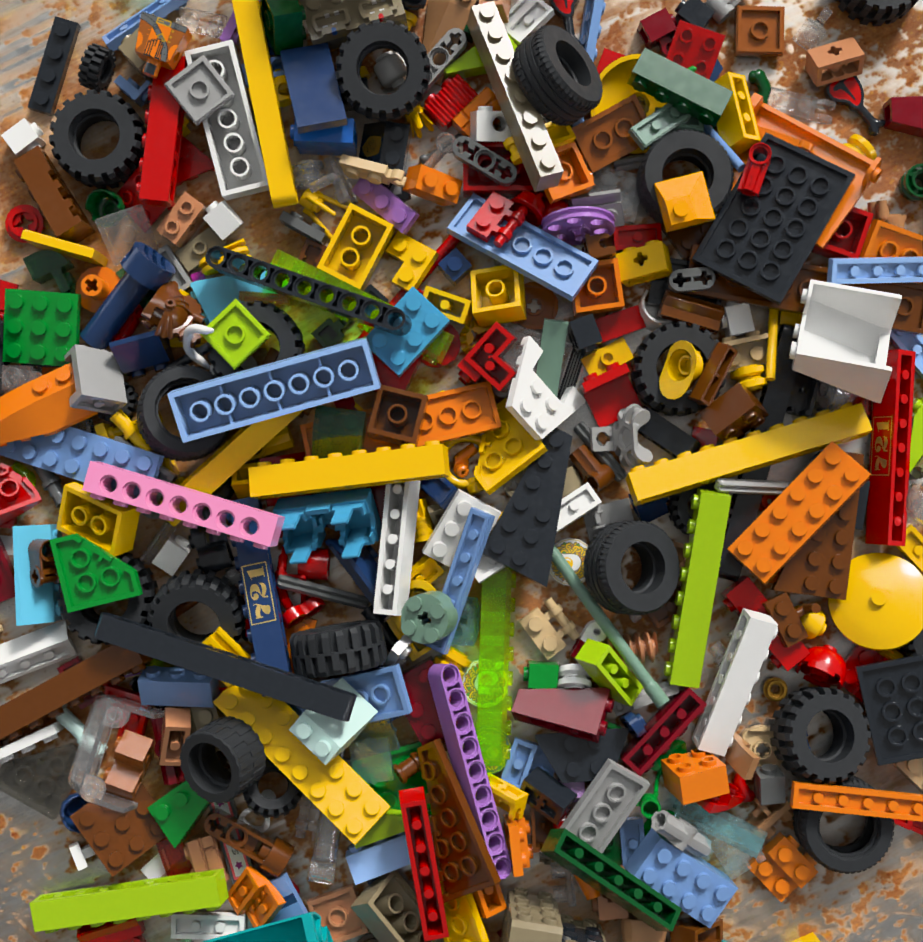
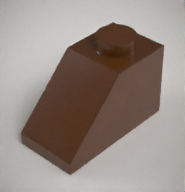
[669,918,723,942]

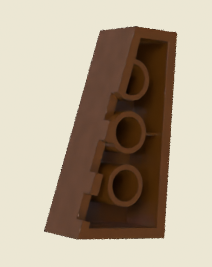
[13,146,96,244]

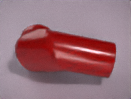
[732,772,755,803]

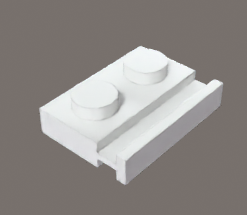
[503,0,555,46]

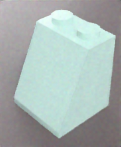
[289,678,378,765]

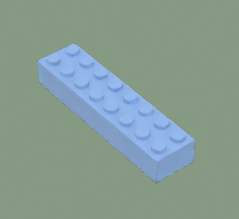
[167,336,381,443]

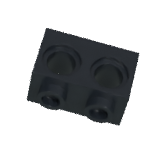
[567,313,603,357]

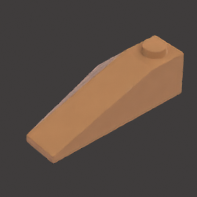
[423,0,479,86]

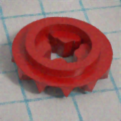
[5,204,45,243]

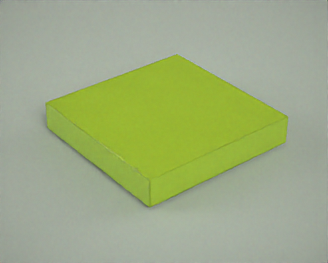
[201,299,272,370]

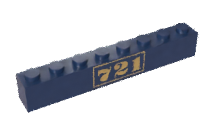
[227,497,292,698]

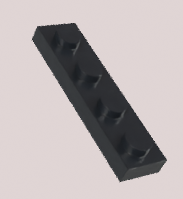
[28,16,81,116]

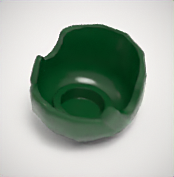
[85,188,125,227]

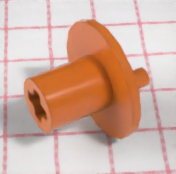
[75,266,121,313]

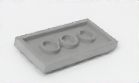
[560,758,650,853]

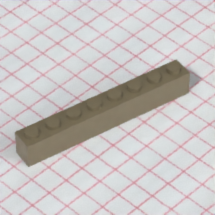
[467,1,564,192]

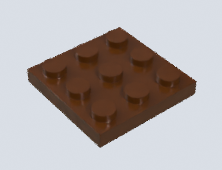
[69,783,166,877]

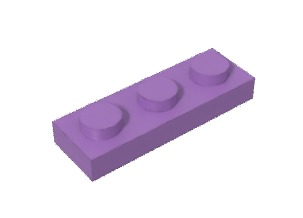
[351,178,420,235]

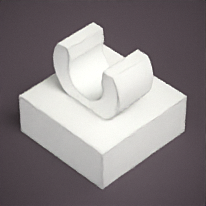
[69,841,96,871]

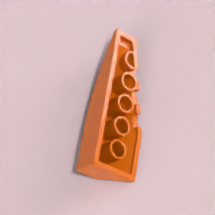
[0,362,98,447]

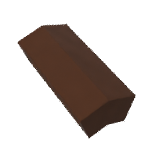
[657,289,725,333]
[687,342,738,407]

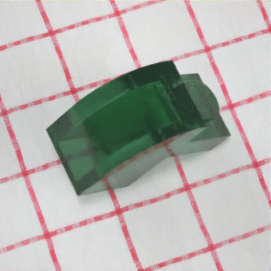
[23,250,76,294]

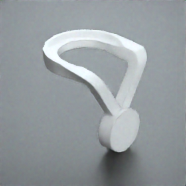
[238,789,276,833]

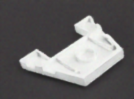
[505,336,586,440]

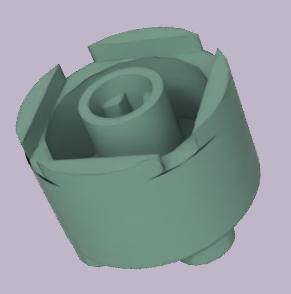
[401,591,458,644]

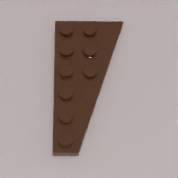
[771,452,864,600]

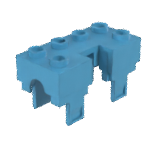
[272,488,382,564]

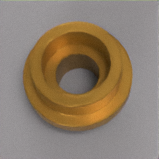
[763,677,788,702]

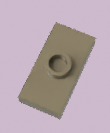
[174,227,228,273]

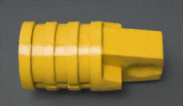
[414,498,433,543]

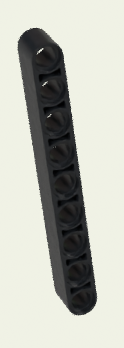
[205,246,412,336]

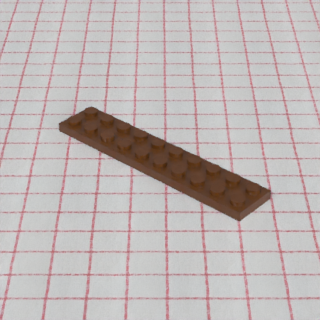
[683,244,923,335]

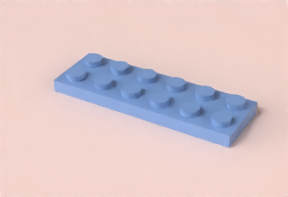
[447,193,599,301]
[287,663,413,723]

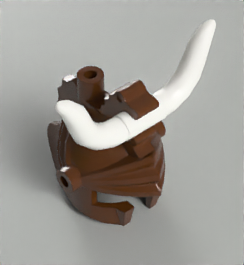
[141,281,214,370]

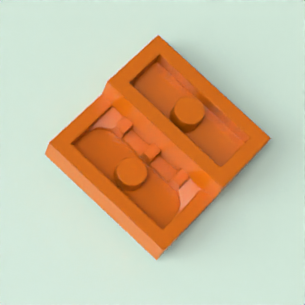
[228,866,286,927]

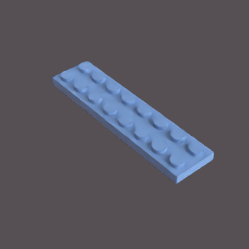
[0,426,164,498]

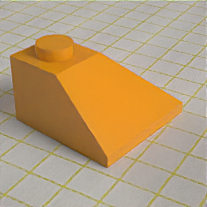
[654,171,715,232]

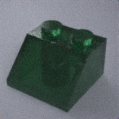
[311,406,368,459]

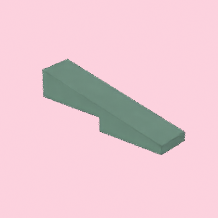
[536,318,569,397]

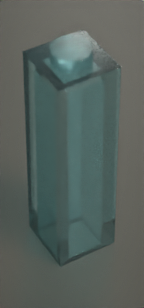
[673,798,768,858]

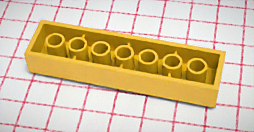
[213,684,391,845]

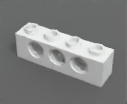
[470,106,550,142]

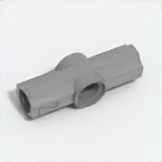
[651,810,712,858]

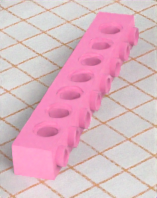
[82,461,285,550]

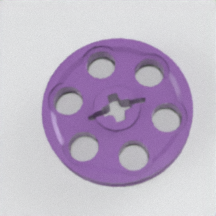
[541,206,615,245]

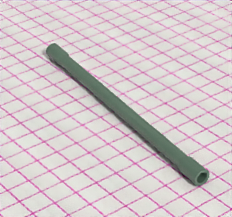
[552,544,670,708]

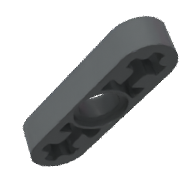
[453,136,517,186]

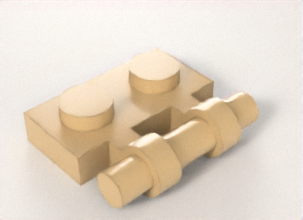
[519,597,580,660]

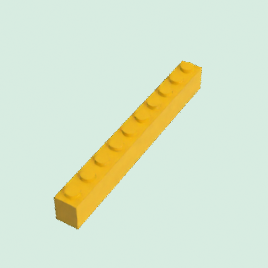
[625,402,873,506]

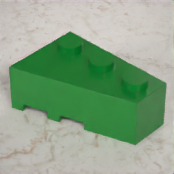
[147,780,211,848]

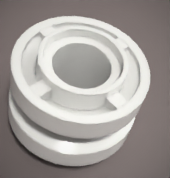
[558,664,592,688]

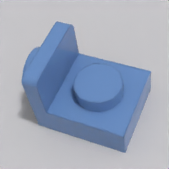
[114,75,152,108]

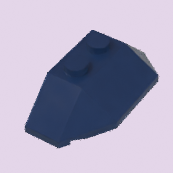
[325,538,388,620]

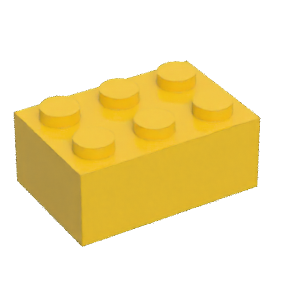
[317,203,395,294]
[56,481,140,557]

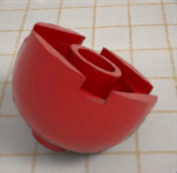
[795,645,847,690]

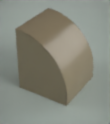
[562,465,584,497]

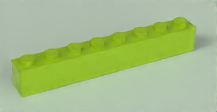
[664,488,731,688]
[29,868,229,934]

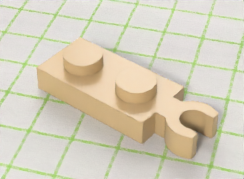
[339,154,407,187]

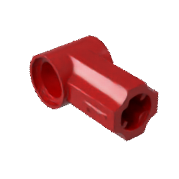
[737,142,772,197]

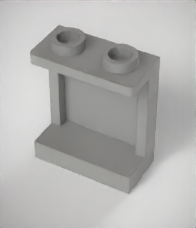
[64,344,127,415]

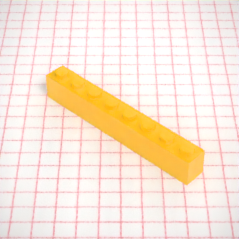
[248,441,450,500]

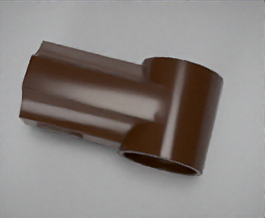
[569,444,615,493]

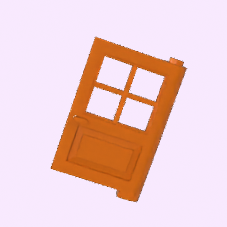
[731,92,882,249]

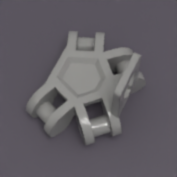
[590,404,653,468]

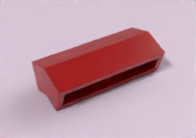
[77,918,146,942]

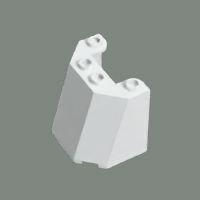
[789,279,902,403]

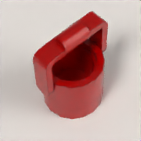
[277,546,330,581]

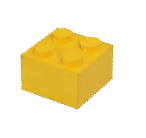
[470,265,527,327]

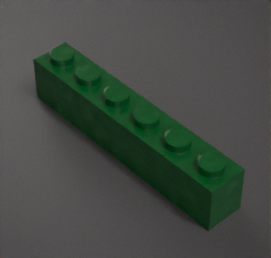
[540,828,682,932]

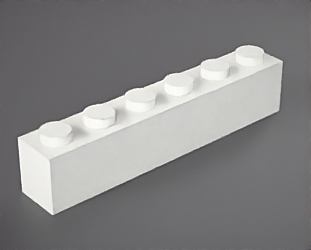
[373,481,420,616]
[692,608,778,757]

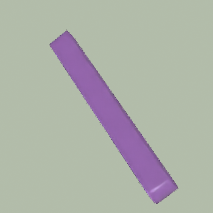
[428,663,512,879]

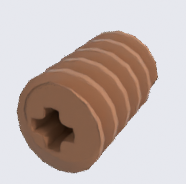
[606,631,658,664]

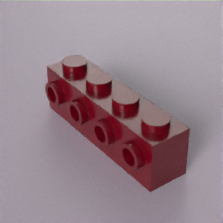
[620,686,707,776]

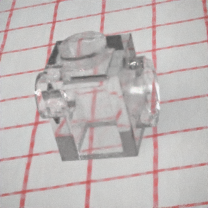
[1,365,42,390]

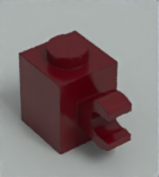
[637,7,677,58]

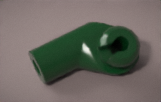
[748,69,771,104]

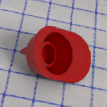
[510,190,546,227]

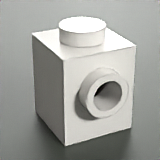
[1,118,46,157]
[203,200,244,240]
[720,302,755,337]
[152,533,192,576]

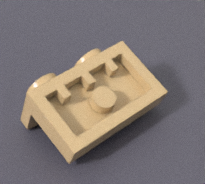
[722,330,768,372]

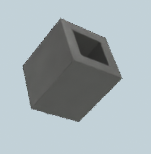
[754,764,785,806]

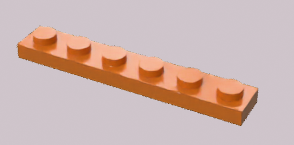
[790,781,923,822]

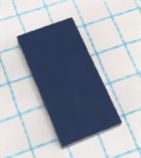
[280,43,348,134]

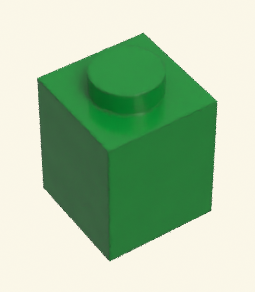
[523,660,559,689]

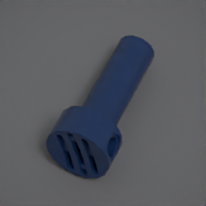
[80,241,176,350]

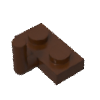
[762,592,821,648]

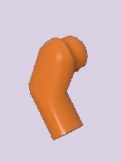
[453,443,478,478]

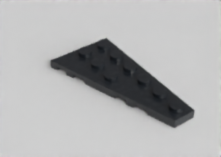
[483,428,573,588]

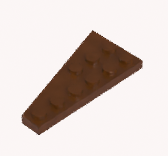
[417,738,501,903]

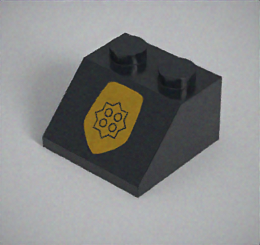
[359,121,411,175]

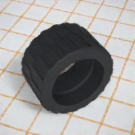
[180,716,266,804]

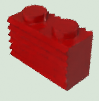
[423,74,478,133]

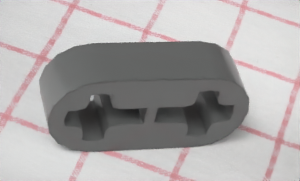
[667,267,716,293]

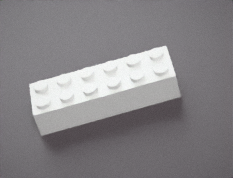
[184,40,269,201]

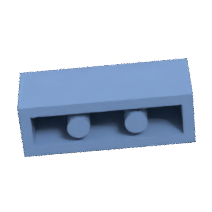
[137,665,220,708]

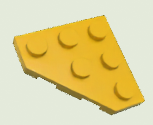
[474,398,548,495]

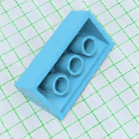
[12,524,64,626]

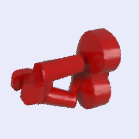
[275,570,326,629]

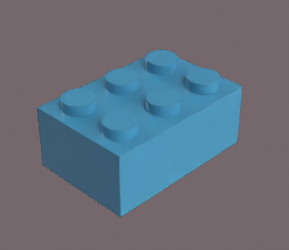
[367,286,450,378]

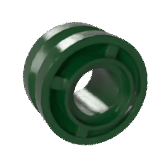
[899,163,923,202]

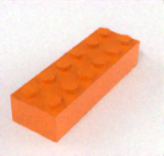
[727,441,871,585]

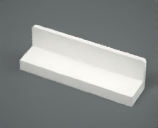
[0,620,77,684]

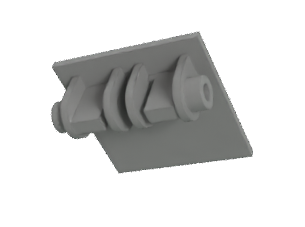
[583,498,634,547]

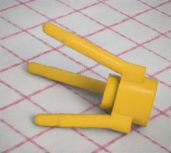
[299,188,349,240]

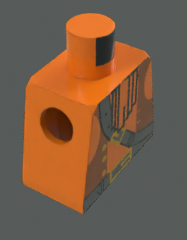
[135,11,192,79]

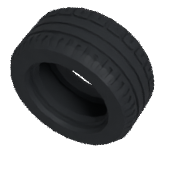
[136,365,230,462]
[792,775,895,874]

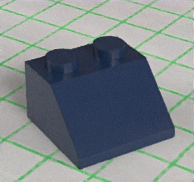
[109,330,175,379]

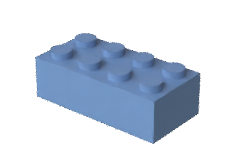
[625,828,738,928]

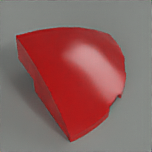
[0,462,42,525]

